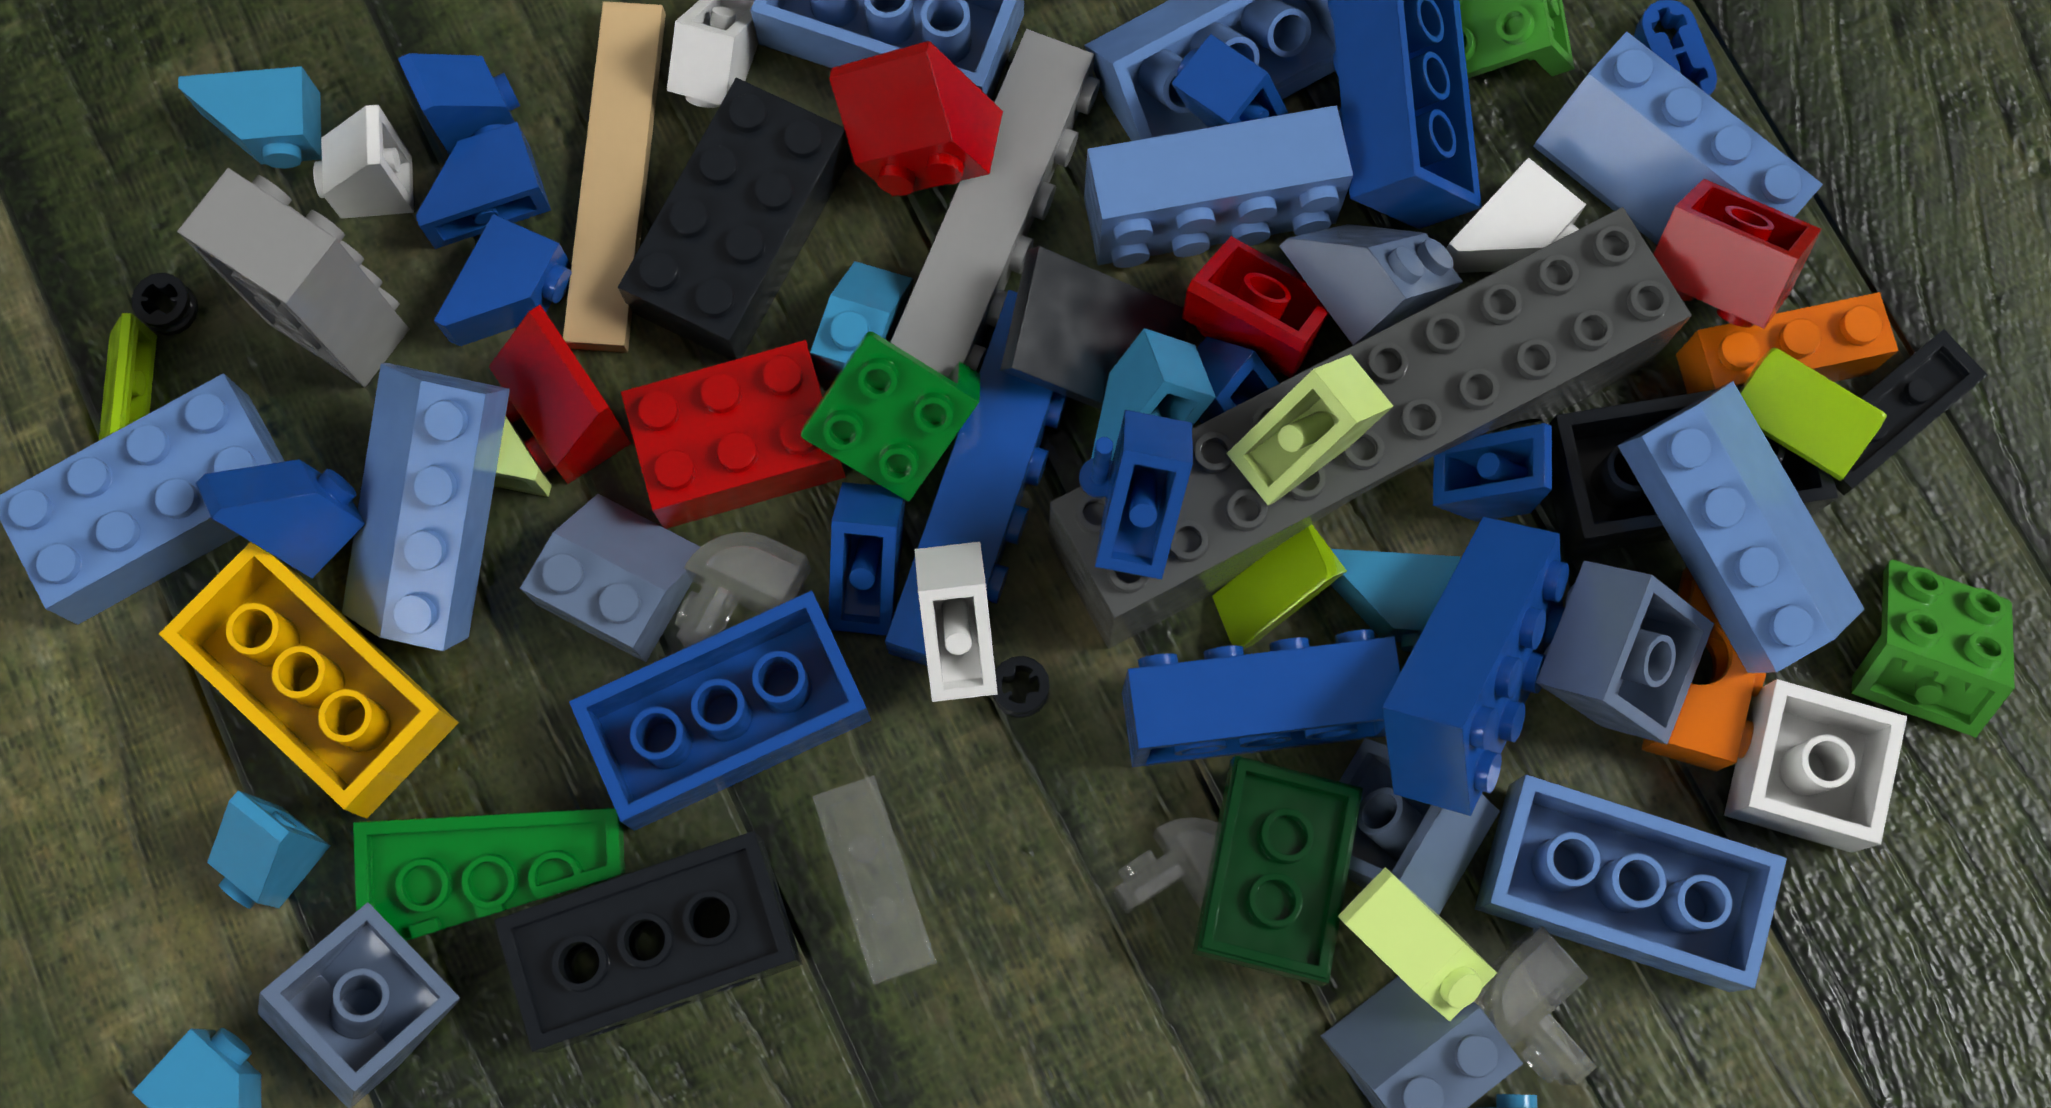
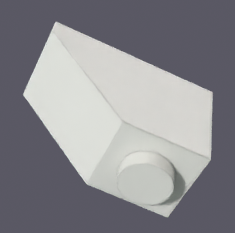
[667,0,759,108]
[313,105,414,219]
[1446,158,1586,273]
[915,542,998,702]

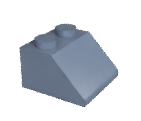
[1279,224,1463,346]
[520,494,709,663]
[1339,738,1500,915]
[258,902,460,1108]
[1320,976,1523,1108]

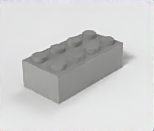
[177,168,410,388]

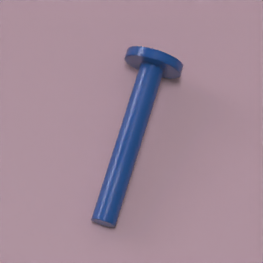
[1079,437,1113,498]

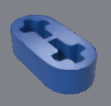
[1634,0,1717,96]

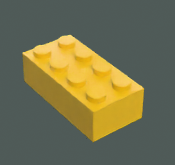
[159,542,459,819]

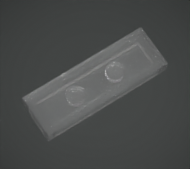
[812,775,937,985]

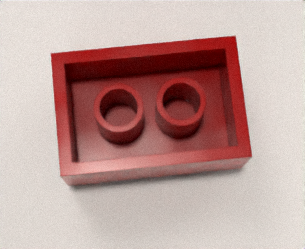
[621,340,846,529]

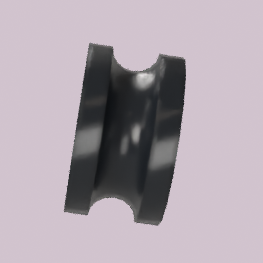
[131,273,198,336]
[993,656,1050,718]

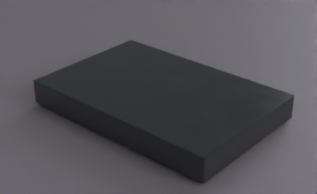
[1000,246,1188,410]

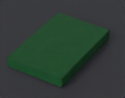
[1192,755,1363,986]

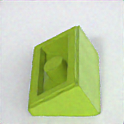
[99,313,157,441]
[1739,347,1887,481]
[1212,524,1347,649]

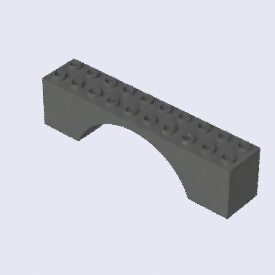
[1048,207,1692,649]

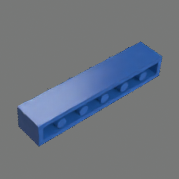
[885,290,1068,666]

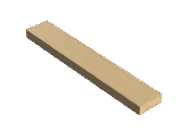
[563,1,666,352]

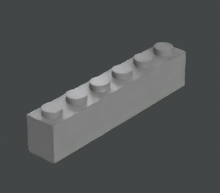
[890,29,1101,378]

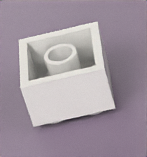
[1724,679,1907,853]

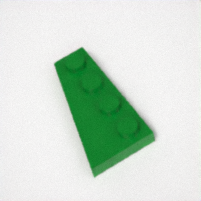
[353,807,625,941]

